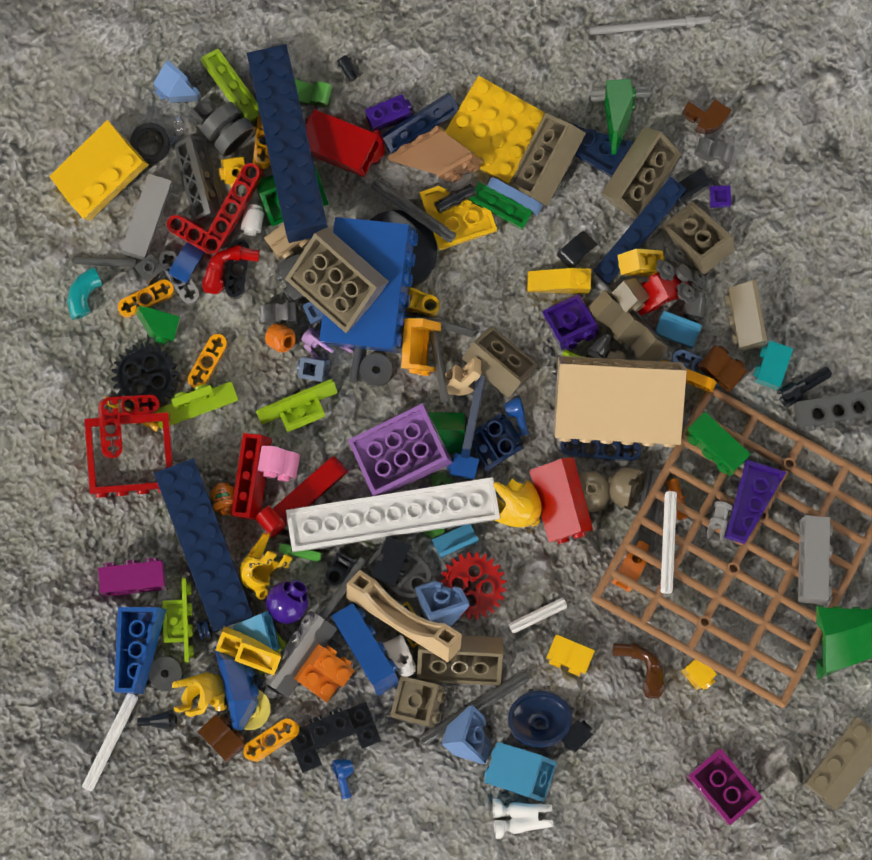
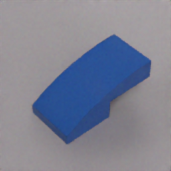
[168,242,205,284]

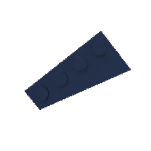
[568,122,633,177]

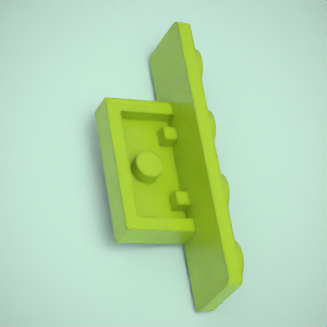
[256,379,338,433]
[155,382,238,429]
[162,577,194,663]

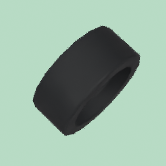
[130,122,170,164]

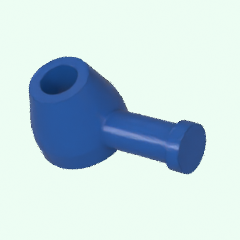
[505,396,530,436]
[332,759,354,799]

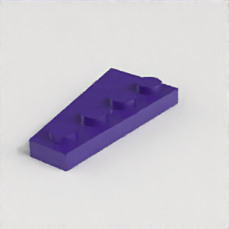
[725,460,786,544]

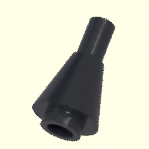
[137,710,177,731]

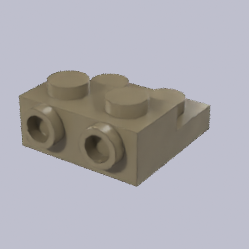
[390,676,446,728]

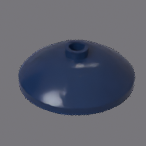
[508,691,572,747]

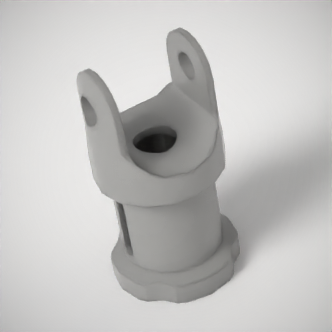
[707,501,733,540]

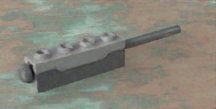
[262,557,367,698]

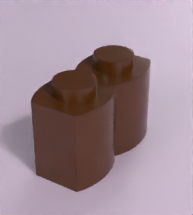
[697,345,747,392]
[197,714,245,763]

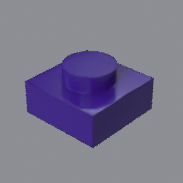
[709,185,731,208]

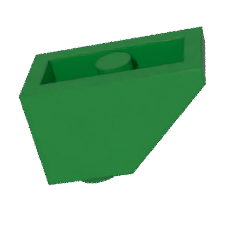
[135,305,180,345]

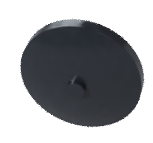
[370,210,437,288]

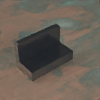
[676,168,714,208]

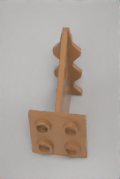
[388,126,485,183]

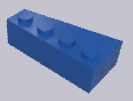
[331,603,399,696]
[114,607,167,694]

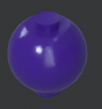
[266,580,308,624]

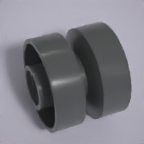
[200,102,256,157]

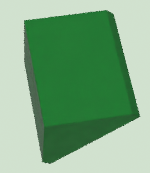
[428,412,465,454]

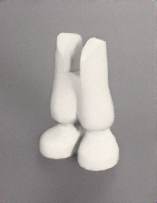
[493,798,553,839]

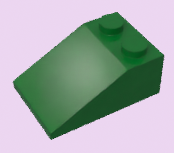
[604,79,636,155]

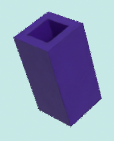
[365,94,413,131]

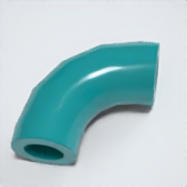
[67,267,102,320]

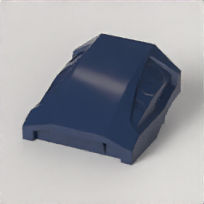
[472,413,524,472]

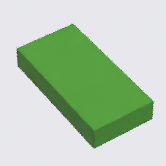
[279,543,322,562]

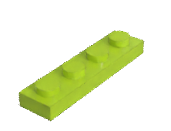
[200,49,260,123]

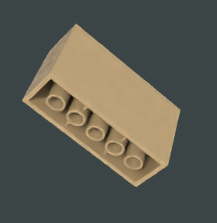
[553,356,687,447]

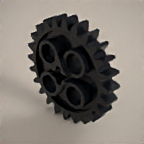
[111,343,179,410]

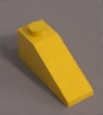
[527,268,591,294]

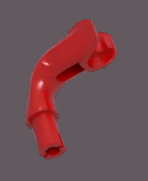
[202,245,260,294]

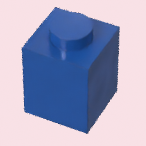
[447,453,479,481]

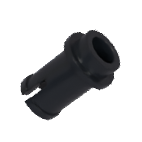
[337,55,360,82]

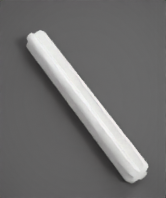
[660,491,677,594]
[82,693,138,791]

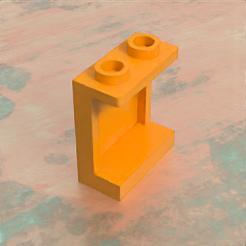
[401,318,441,376]

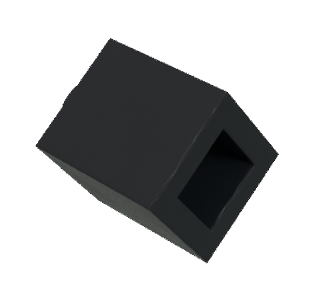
[561,720,593,753]

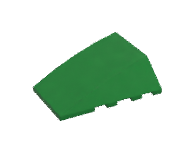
[816,605,872,680]

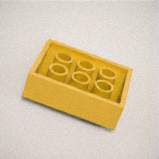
[49,120,149,221]

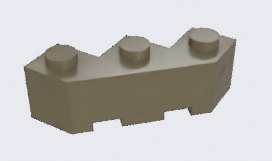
[588,289,669,361]

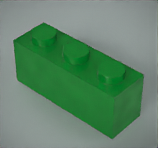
[684,412,751,477]

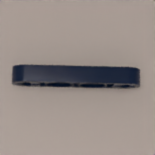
[560,439,641,462]

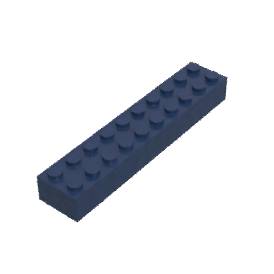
[247,44,328,243]

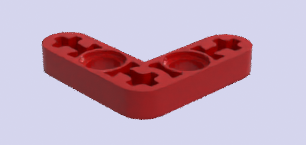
[98,395,160,458]

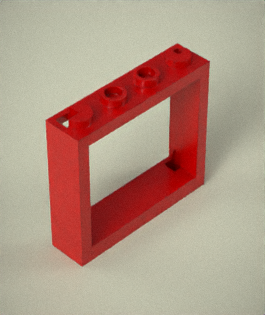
[84,412,174,498]

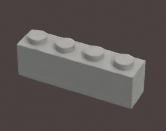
[120,173,173,260]
[798,515,833,604]

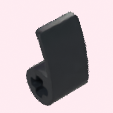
[557,231,597,268]

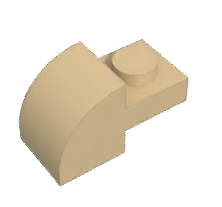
[445,357,482,396]

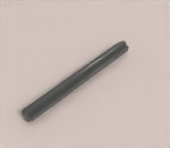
[419,671,530,745]

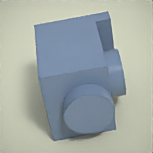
[297,356,330,382]

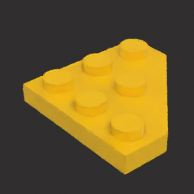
[419,186,497,251]

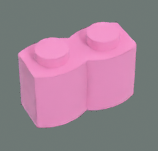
[258,446,300,482]

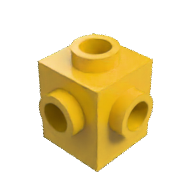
[219,156,250,187]

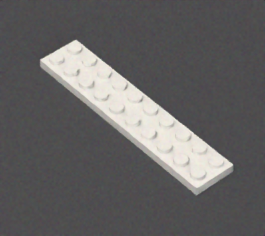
[286,477,500,553]

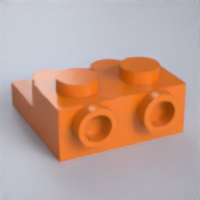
[294,644,355,702]

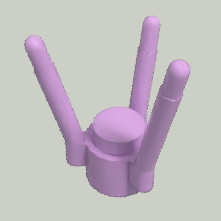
[301,328,354,358]

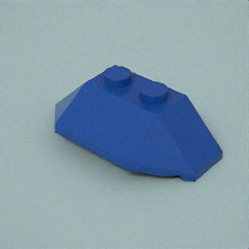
[214,646,259,730]

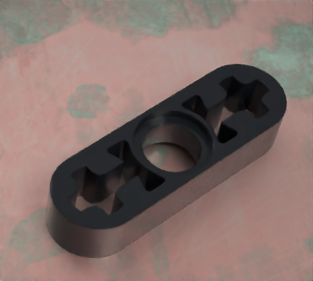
[225,239,249,299]

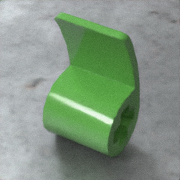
[295,79,332,107]

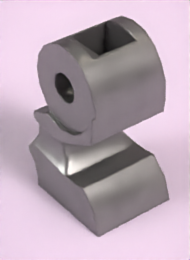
[694,137,736,169]
[258,302,298,325]

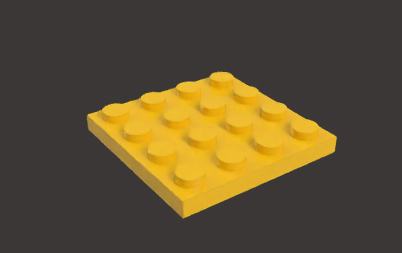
[445,75,545,184]

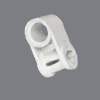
[383,634,416,677]

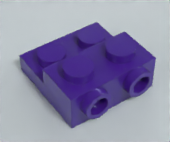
[542,293,599,350]

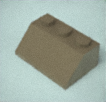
[724,280,767,352]
[462,326,538,398]

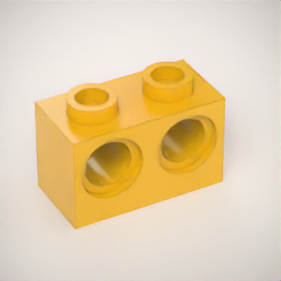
[618,249,665,277]
[681,659,717,690]

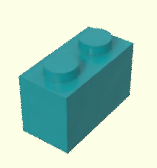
[753,341,793,390]

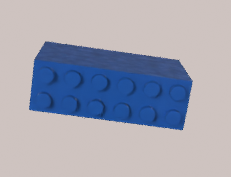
[319,217,418,353]

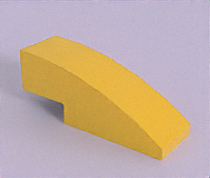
[215,626,282,675]

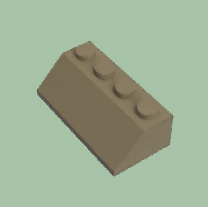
[507,113,586,206]
[601,127,682,219]
[417,635,503,686]
[802,717,872,811]

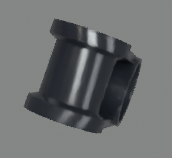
[325,547,359,589]

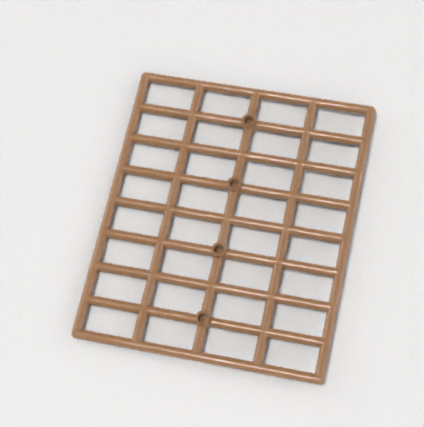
[591,388,872,708]

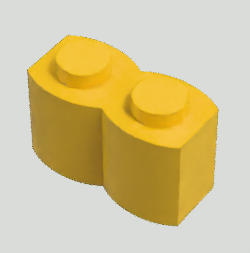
[546,635,595,677]

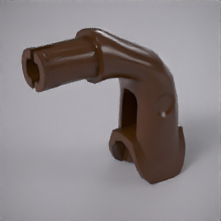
[612,642,664,699]

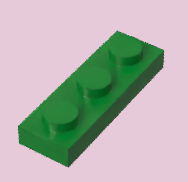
[469,182,533,230]

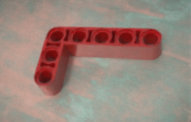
[167,163,264,254]
[255,456,348,538]

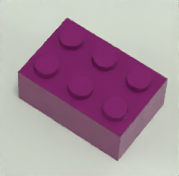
[98,558,168,597]
[686,748,762,825]

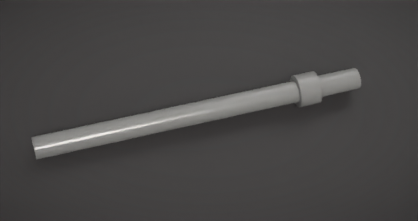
[589,15,711,35]

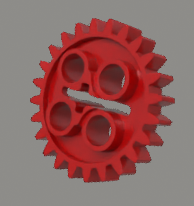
[439,552,507,620]

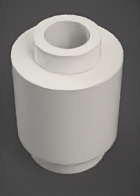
[240,204,264,236]

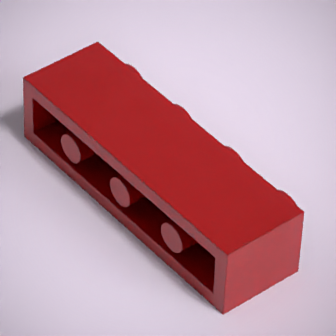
[231,433,272,521]

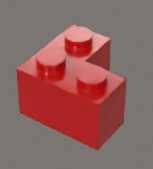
[638,272,689,316]

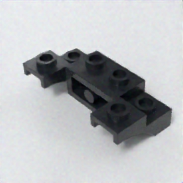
[290,702,381,773]

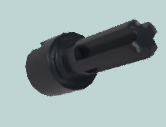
[777,366,832,408]

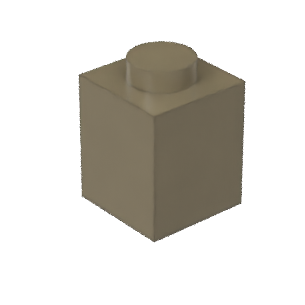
[611,278,649,313]

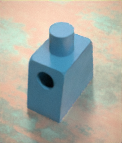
[233,611,280,651]

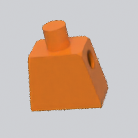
[611,541,650,592]

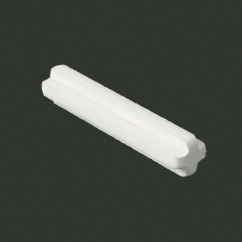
[509,598,568,633]

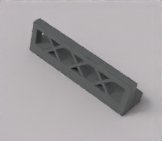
[174,135,222,221]

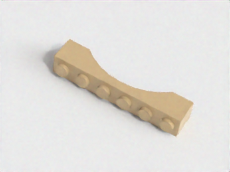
[347,570,462,662]

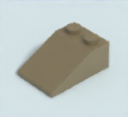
[661,201,735,274]

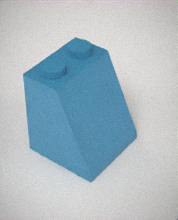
[484,742,557,803]

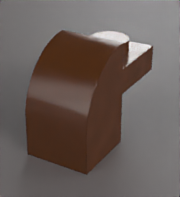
[682,99,732,134]

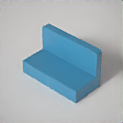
[655,311,702,349]
[432,524,479,559]

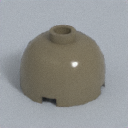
[607,467,644,510]
[579,471,610,513]

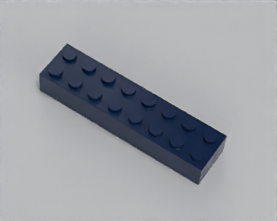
[154,458,253,632]

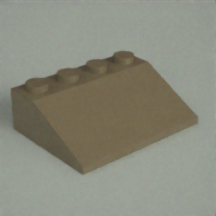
[285,227,389,333]

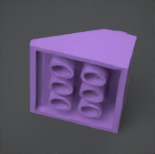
[348,403,453,496]

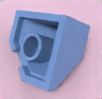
[153,60,201,103]
[415,581,469,627]
[442,705,491,764]

